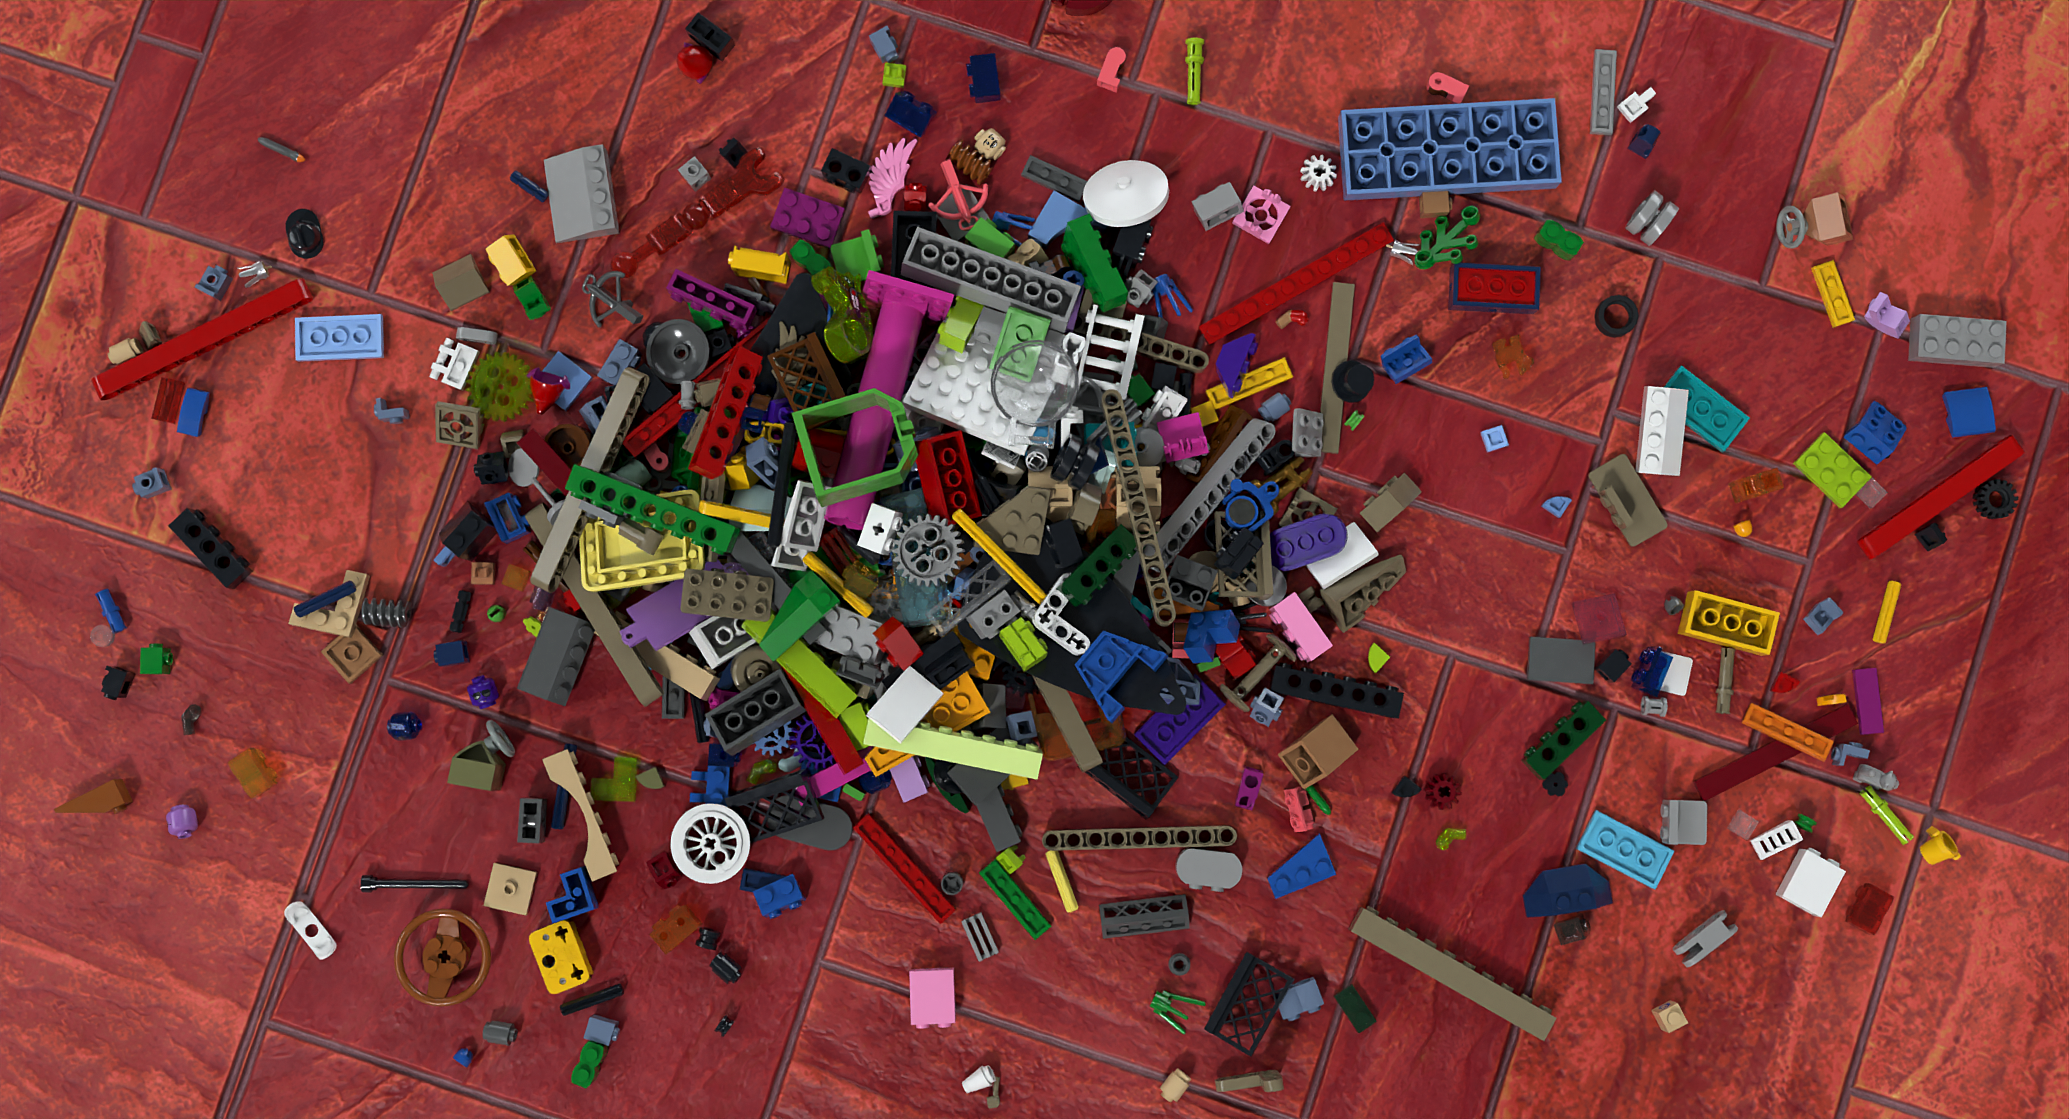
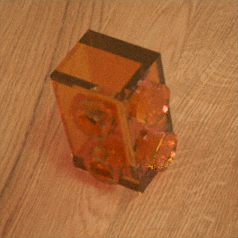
[649,905,703,955]

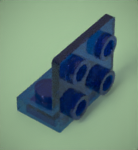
[1631,646,1673,697]

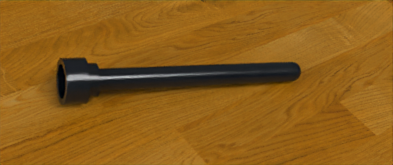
[361,875,469,893]

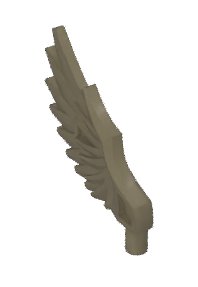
[771,321,811,414]

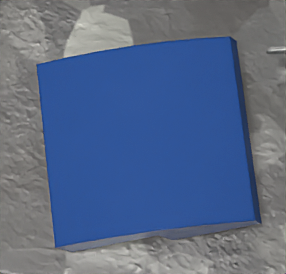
[1942,387,1996,438]

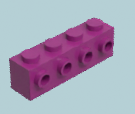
[666,269,757,330]

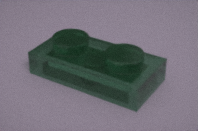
[1333,984,1377,1033]

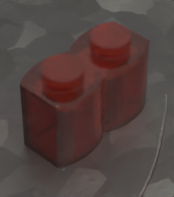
[1845,883,1894,935]

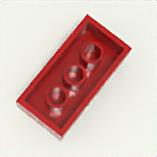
[914,430,982,526]

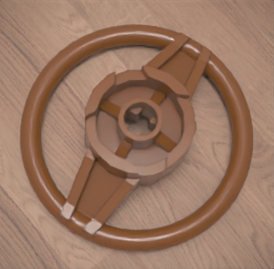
[394,909,491,1007]

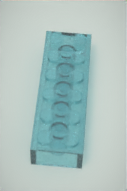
[880,488,953,628]

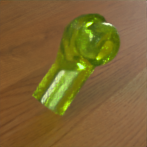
[746,759,777,785]
[1436,828,1466,850]

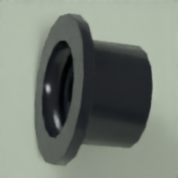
[1331,360,1374,403]

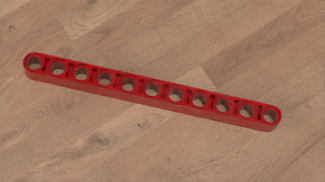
[91,278,313,401]

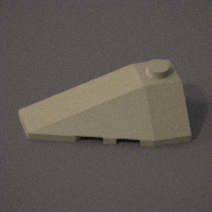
[1320,555,1406,633]

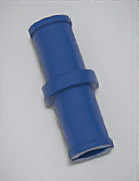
[95,589,127,634]

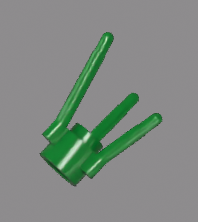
[1149,990,1206,1034]

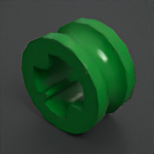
[1794,814,1817,833]

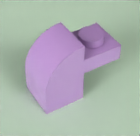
[1864,292,1910,339]

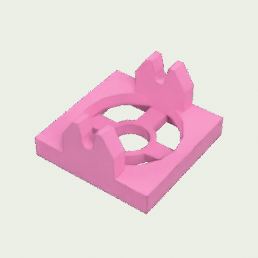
[1232,185,1291,244]

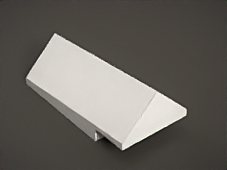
[771,479,832,571]

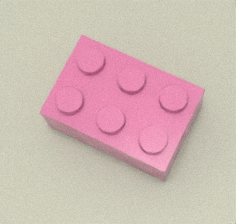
[1269,592,1333,662]

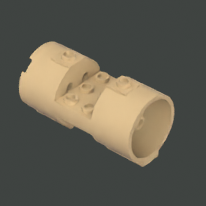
[1028,466,1161,532]

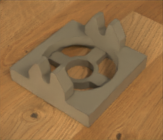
[435,401,484,449]
[1278,488,1337,527]

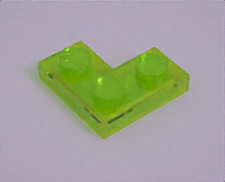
[591,757,638,802]

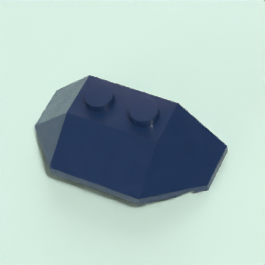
[1522,864,1613,917]

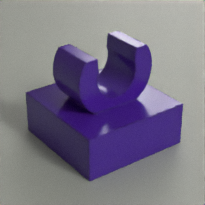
[767,398,793,424]

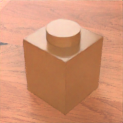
[1419,191,1452,218]

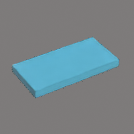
[1576,810,1674,890]

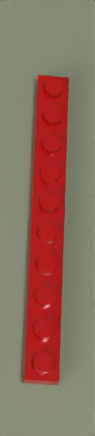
[1198,222,1394,346]
[622,315,772,459]

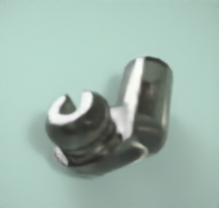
[181,704,202,736]

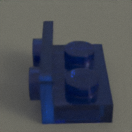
[884,91,937,137]

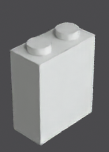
[1775,848,1846,917]

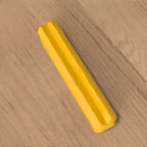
[1873,581,1901,644]

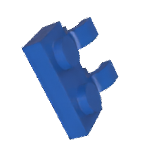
[690,765,730,807]

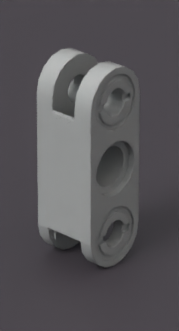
[1672,910,1738,968]

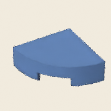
[1541,496,1572,518]

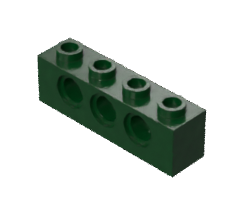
[1057,524,1137,607]
[1521,701,1606,780]

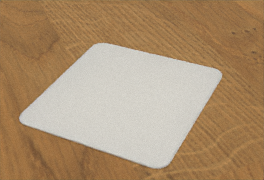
[1648,650,1693,696]

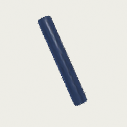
[551,743,577,830]

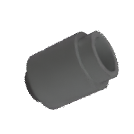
[483,1020,518,1046]

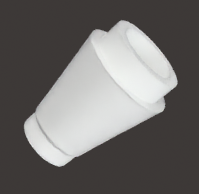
[962,1065,996,1093]

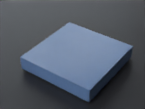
[543,351,593,411]

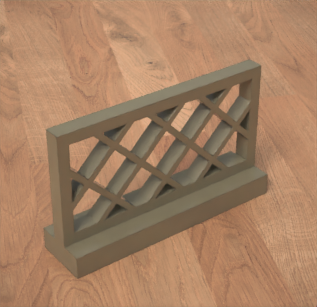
[1214,510,1273,600]

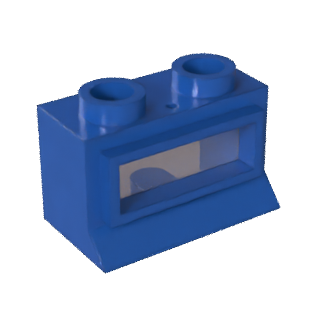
[484,492,531,544]

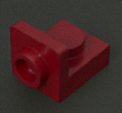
[646,851,682,889]

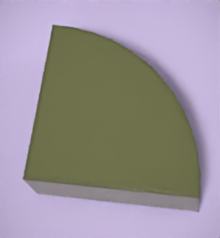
[635,767,665,789]

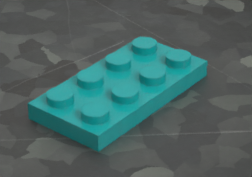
[1664,365,1750,452]

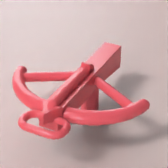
[929,160,988,231]

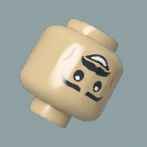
[974,128,1006,160]

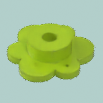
[523,616,542,637]

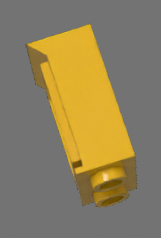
[728,246,791,284]

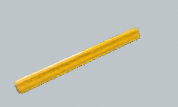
[952,509,1047,605]

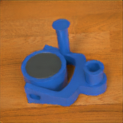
[1222,479,1279,533]

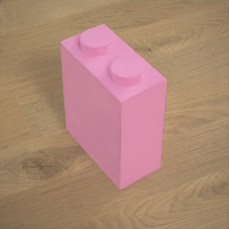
[909,968,956,1028]

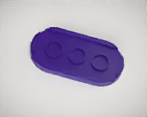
[1270,514,1348,571]

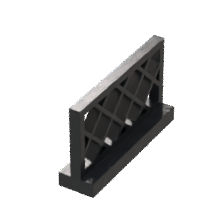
[1077,724,1179,820]
[725,768,824,843]
[1204,952,1294,1057]

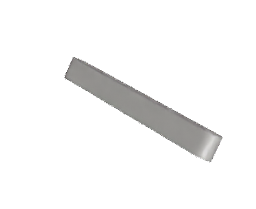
[1143,418,1275,572]

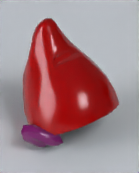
[677,42,712,84]
[526,367,570,415]

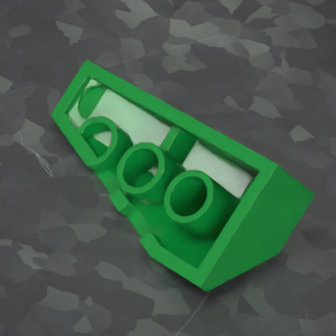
[759,570,841,662]

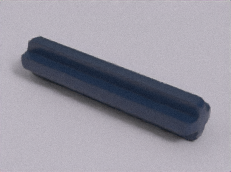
[294,580,357,618]

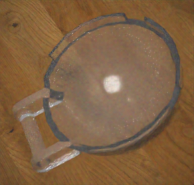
[991,340,1079,449]

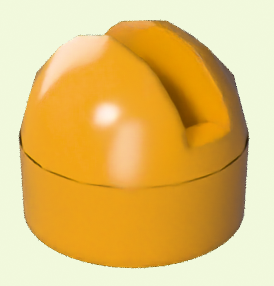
[1733,520,1752,537]

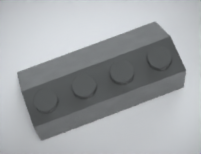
[517,607,595,706]

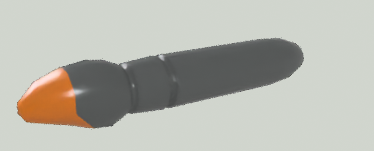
[258,137,305,162]

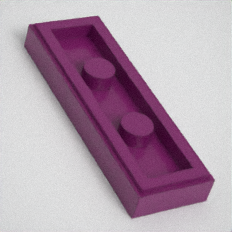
[1852,668,1884,735]

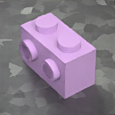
[890,755,931,802]

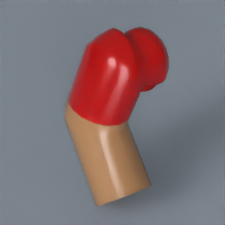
[1275,310,1309,329]

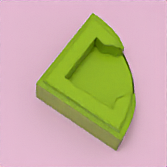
[1368,643,1390,673]

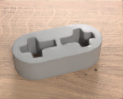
[456,327,498,345]

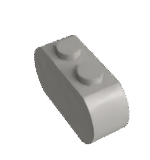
[1175,848,1242,892]

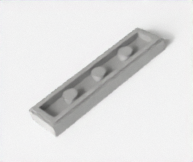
[1590,49,1617,135]

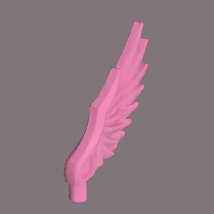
[868,138,918,219]

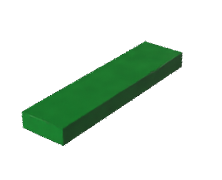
[979,859,1051,940]

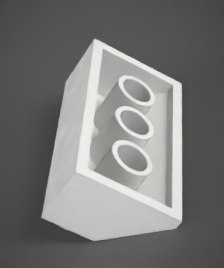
[1635,386,1689,476]

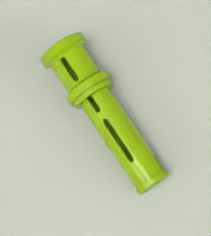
[1185,38,1204,105]

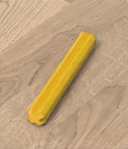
[802,552,874,618]

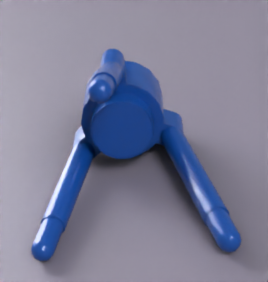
[992,211,1035,247]
[1152,274,1193,318]

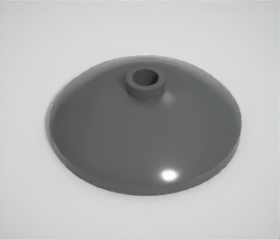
[646,319,710,384]

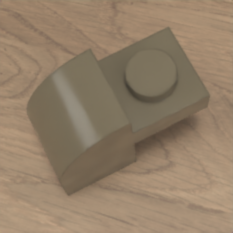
[1065,482,1102,535]

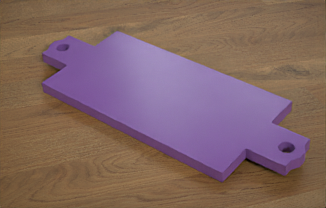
[619,559,749,651]

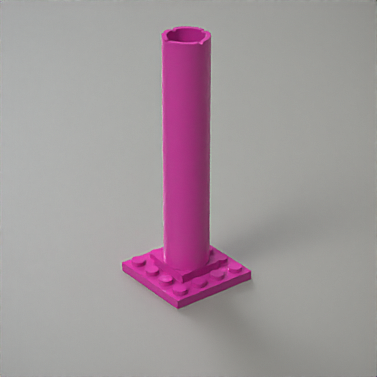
[824,270,954,530]

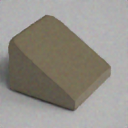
[139,321,162,350]
[500,430,524,458]

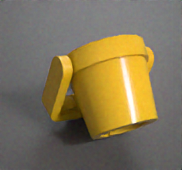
[1920,826,1961,865]

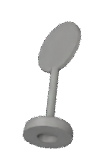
[508,448,565,525]

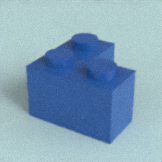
[1183,609,1240,663]
[546,866,599,924]

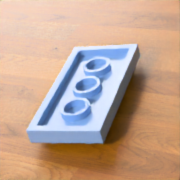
[295,314,384,362]

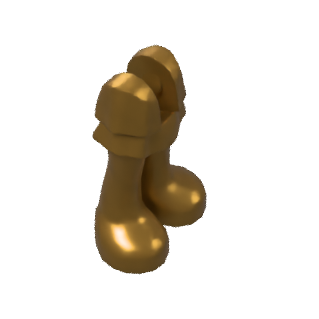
[1250,456,1313,515]

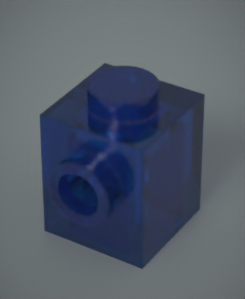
[708,743,741,767]

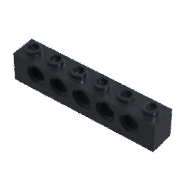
[1269,663,1404,719]

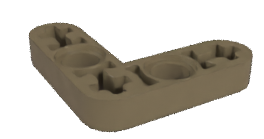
[1215,1070,1284,1092]

